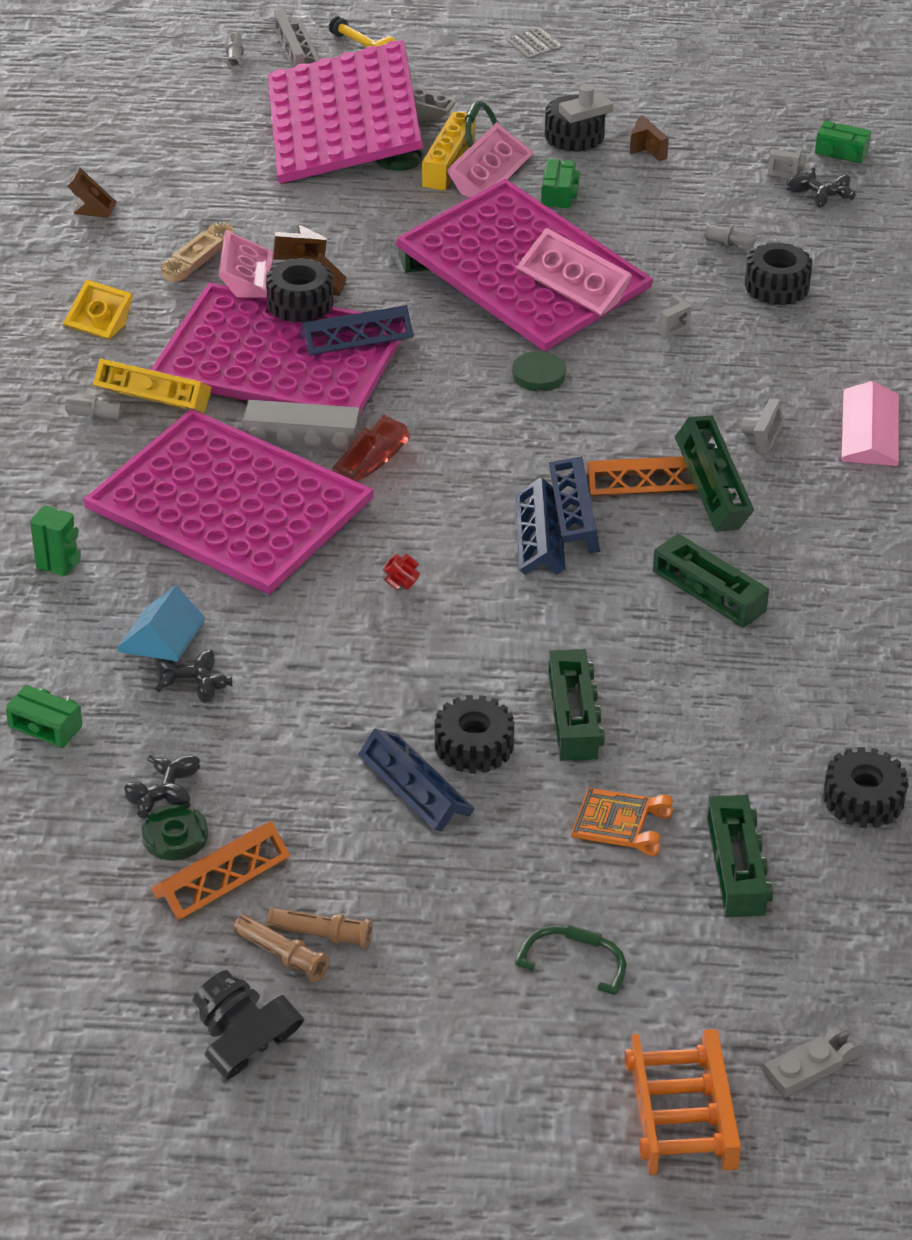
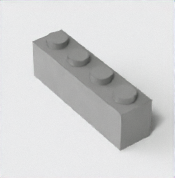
[243,400,360,450]

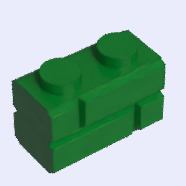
[815,120,871,164]
[541,158,580,209]
[30,505,81,576]
[6,684,83,748]

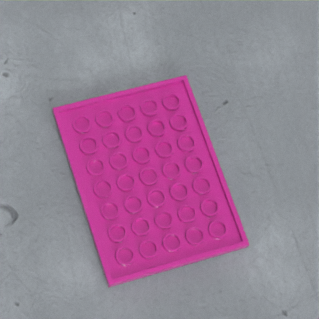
[268,40,423,184]
[396,179,653,352]
[150,282,406,416]
[83,409,373,595]

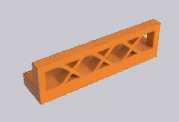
[585,456,697,496]
[151,821,291,920]

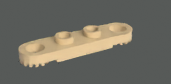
[161,222,234,282]

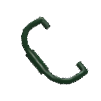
[465,101,499,148]
[515,925,627,995]

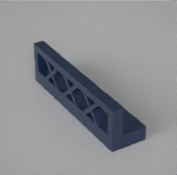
[299,305,414,356]
[549,456,600,554]
[515,477,566,575]
[358,729,475,832]

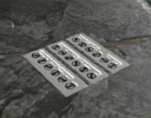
[505,27,564,57]

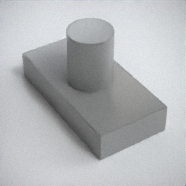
[559,84,613,123]
[741,399,784,454]

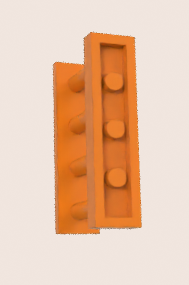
[625,1029,741,1175]

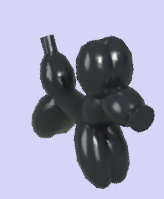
[786,168,856,207]
[155,649,233,703]
[124,755,200,818]

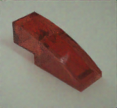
[332,414,410,482]

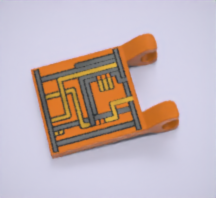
[571,787,673,856]

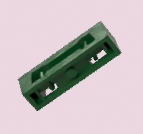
[675,415,754,532]
[653,533,769,628]
[548,649,604,761]
[706,794,773,918]

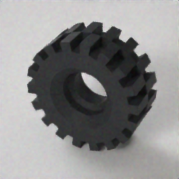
[434,695,515,774]
[823,747,908,828]

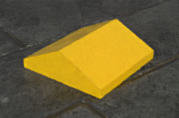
[63,279,133,340]

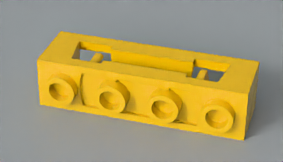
[422,112,476,191]
[93,358,212,414]

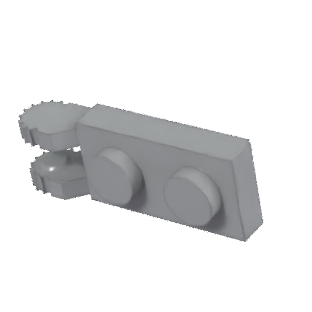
[763,1024,864,1097]

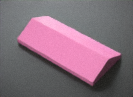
[447,122,534,197]
[516,228,632,316]
[218,230,273,297]
[841,381,899,466]

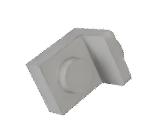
[767,146,806,178]
[659,294,692,339]

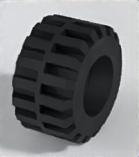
[544,95,606,152]
[745,242,813,305]
[266,258,333,323]

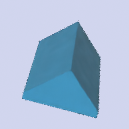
[118,585,205,661]

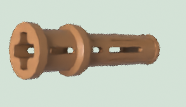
[267,907,373,950]
[233,914,330,983]

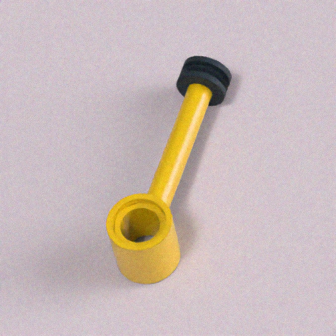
[329,16,396,47]

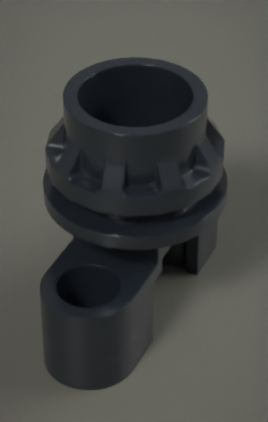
[192,970,305,1080]

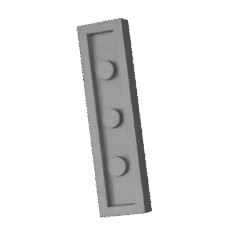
[274,9,320,68]

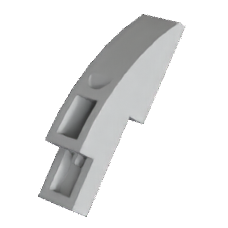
[413,88,456,122]

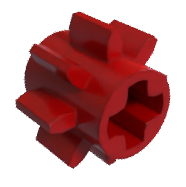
[383,553,420,590]

